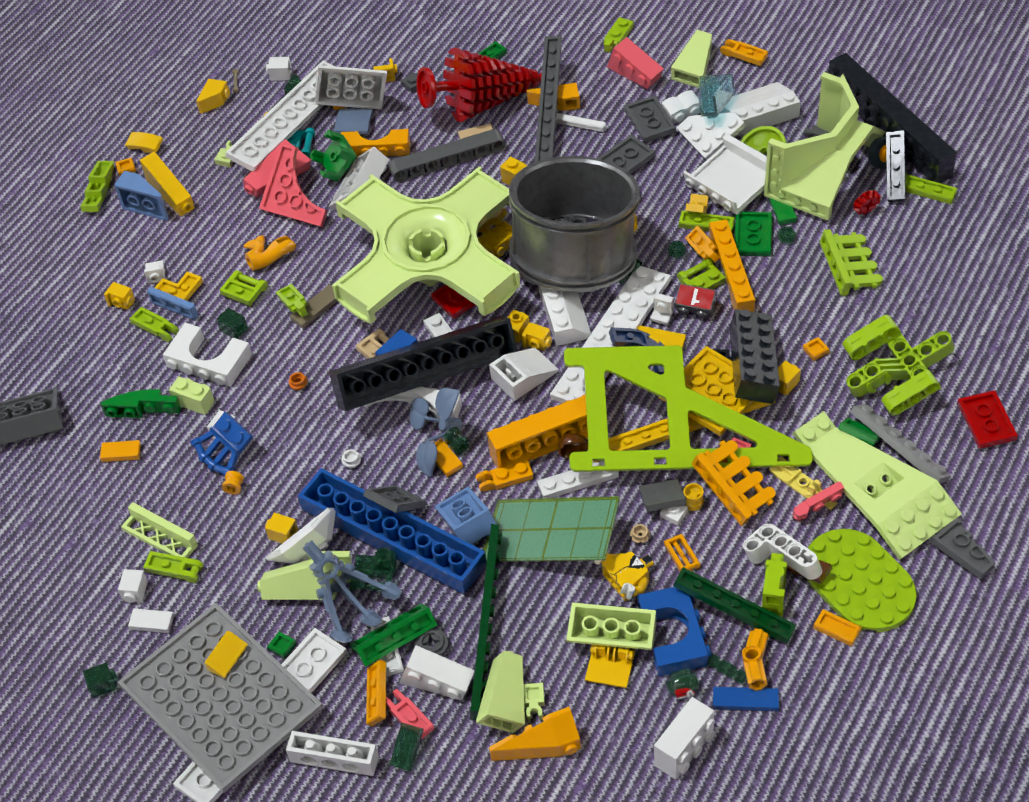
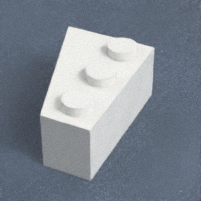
[399,645,475,700]

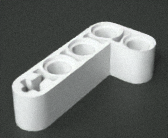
[743,524,822,580]

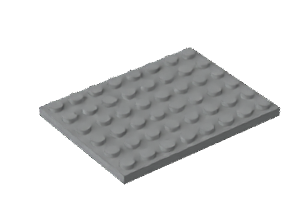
[118,603,324,793]

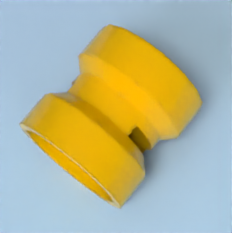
[683,483,704,511]

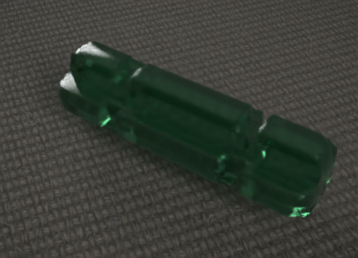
[707,654,746,683]

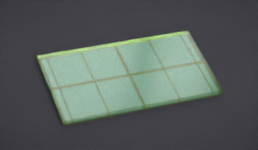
[483,496,620,561]

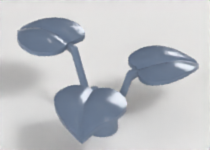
[409,388,462,477]

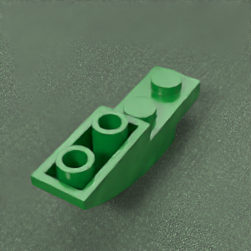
[101,389,181,418]

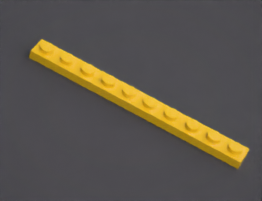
[587,401,775,463]

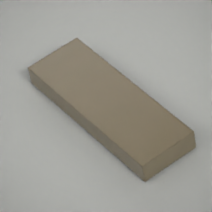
[290,284,337,329]

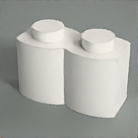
[662,90,702,124]

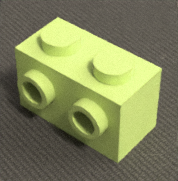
[169,376,215,415]

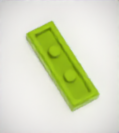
[906,174,958,205]
[678,210,735,232]

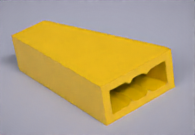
[140,152,195,217]

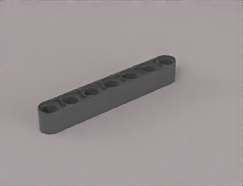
[388,129,506,182]

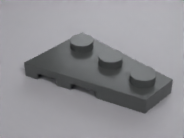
[931,517,995,579]

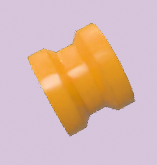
[221,471,244,495]

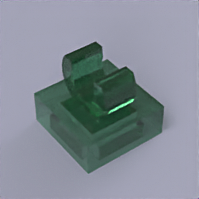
[284,75,302,94]

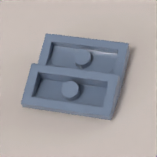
[334,108,373,134]

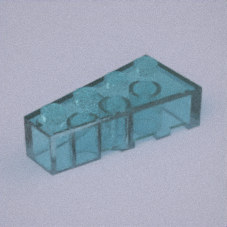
[698,74,735,119]

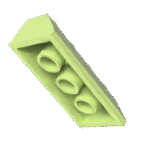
[566,603,656,650]

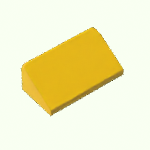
[205,630,248,679]

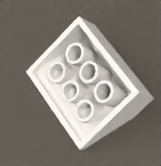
[315,65,387,110]
[716,82,800,137]

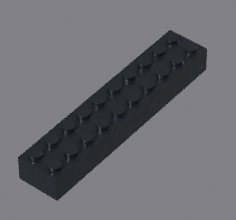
[828,53,957,183]
[329,316,518,411]

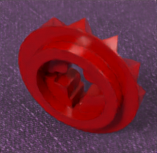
[853,190,881,215]

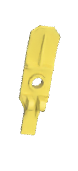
[769,457,838,510]

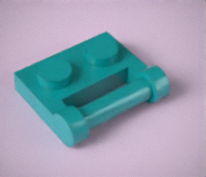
[287,128,315,158]

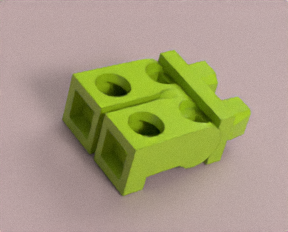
[762,553,787,617]

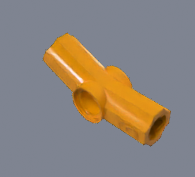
[742,628,769,691]

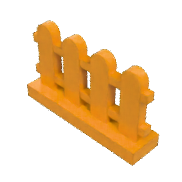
[692,440,776,526]

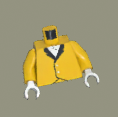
[594,552,654,602]

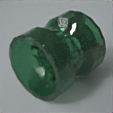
[443,427,470,454]

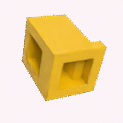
[104,282,135,310]
[522,322,552,351]

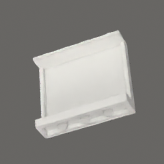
[683,134,767,215]

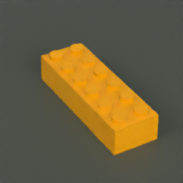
[487,394,588,468]

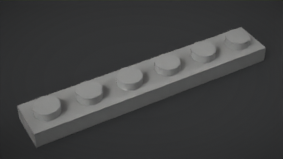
[851,404,951,484]

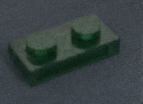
[389,722,424,771]

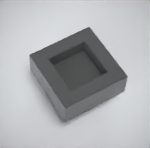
[401,72,417,93]

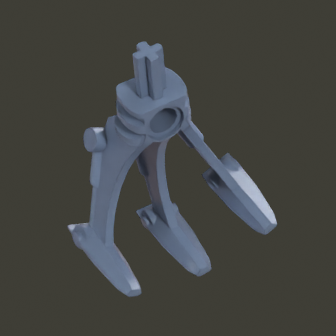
[303,540,401,643]

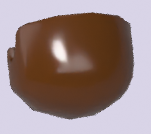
[558,433,588,459]

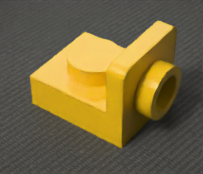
[373,58,398,82]
[685,194,709,213]

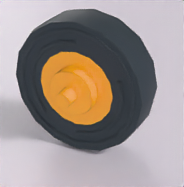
[868,137,887,169]

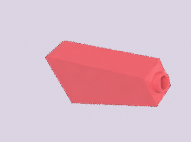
[243,139,311,198]

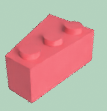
[607,37,664,89]

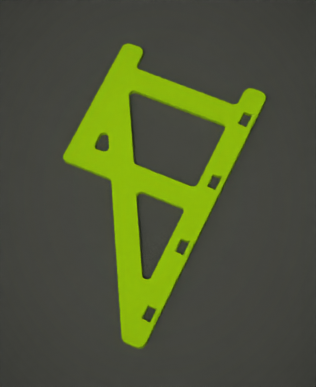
[564,345,813,472]

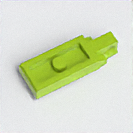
[603,17,634,53]
[276,284,308,318]

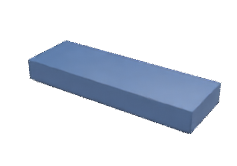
[147,287,198,320]

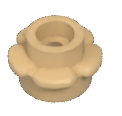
[630,524,650,543]

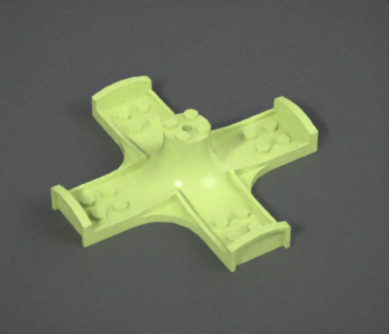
[332,166,520,324]

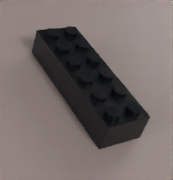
[729,309,780,404]

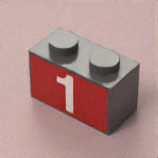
[675,283,717,318]

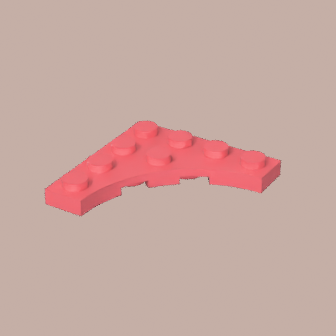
[259,143,328,228]

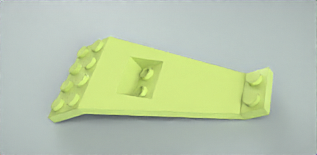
[792,411,962,559]

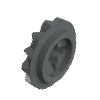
[415,628,448,656]

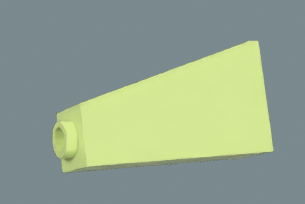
[671,30,712,89]
[257,554,337,600]
[476,651,525,733]

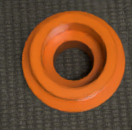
[288,372,307,390]

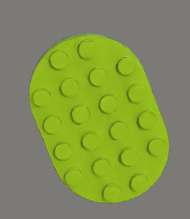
[807,529,916,632]

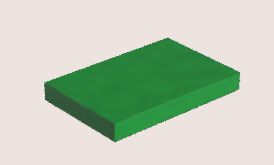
[735,212,772,257]

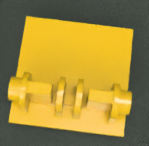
[585,644,635,688]

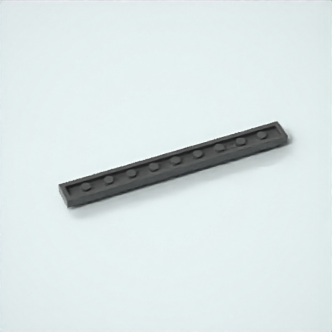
[535,36,562,162]

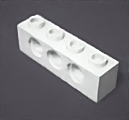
[286,731,379,776]

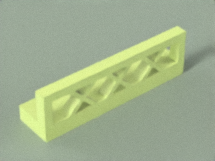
[121,502,198,558]

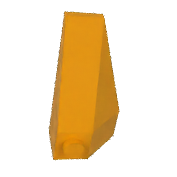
[489,707,581,761]

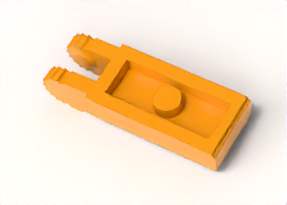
[720,39,768,66]
[476,460,534,491]

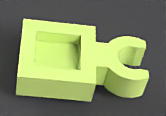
[214,140,234,168]
[524,683,545,721]

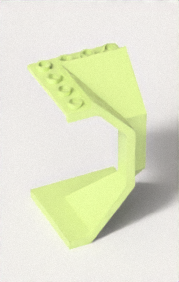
[764,72,886,220]

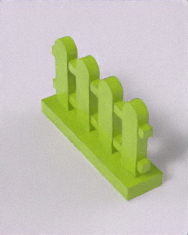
[819,229,883,296]

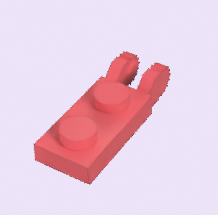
[792,481,844,522]
[386,689,435,742]

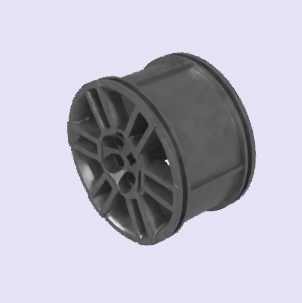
[509,156,640,293]

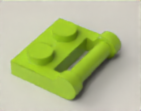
[677,257,726,289]
[219,270,268,306]

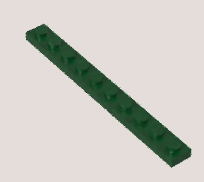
[469,524,502,720]

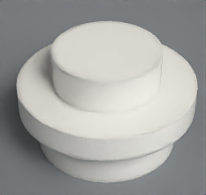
[341,449,361,468]

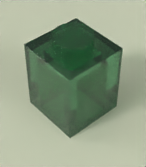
[216,307,248,339]
[83,662,118,698]

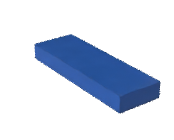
[713,687,779,711]

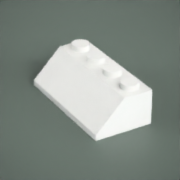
[329,147,389,210]
[539,286,591,346]

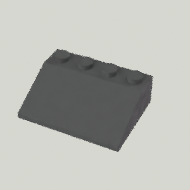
[0,387,63,447]

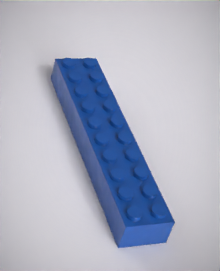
[298,468,487,595]

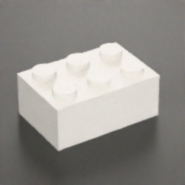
[654,697,715,779]

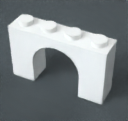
[163,323,252,387]

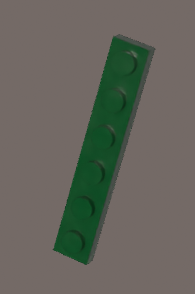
[673,567,796,644]

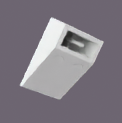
[489,348,559,401]

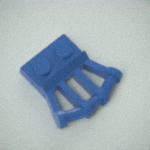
[190,412,254,477]

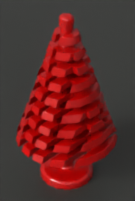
[416,48,542,122]

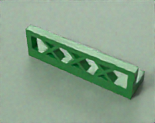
[350,603,437,667]

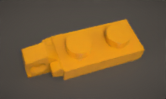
[685,225,720,262]

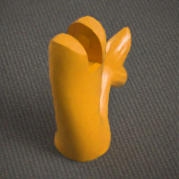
[243,235,296,271]

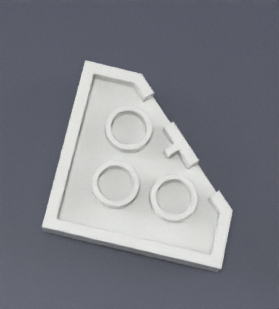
[676,112,747,160]

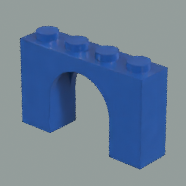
[637,587,711,677]

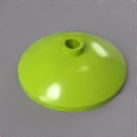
[741,126,787,155]

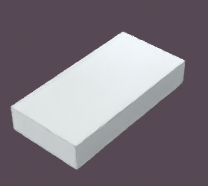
[128,608,174,633]

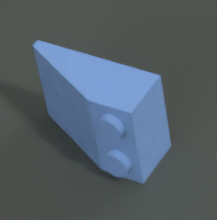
[114,171,169,221]
[435,486,496,545]

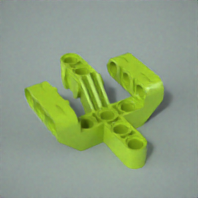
[842,315,955,416]

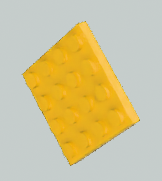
[659,346,754,436]

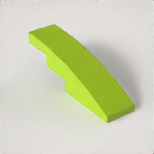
[80,161,115,212]

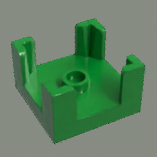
[309,129,357,182]

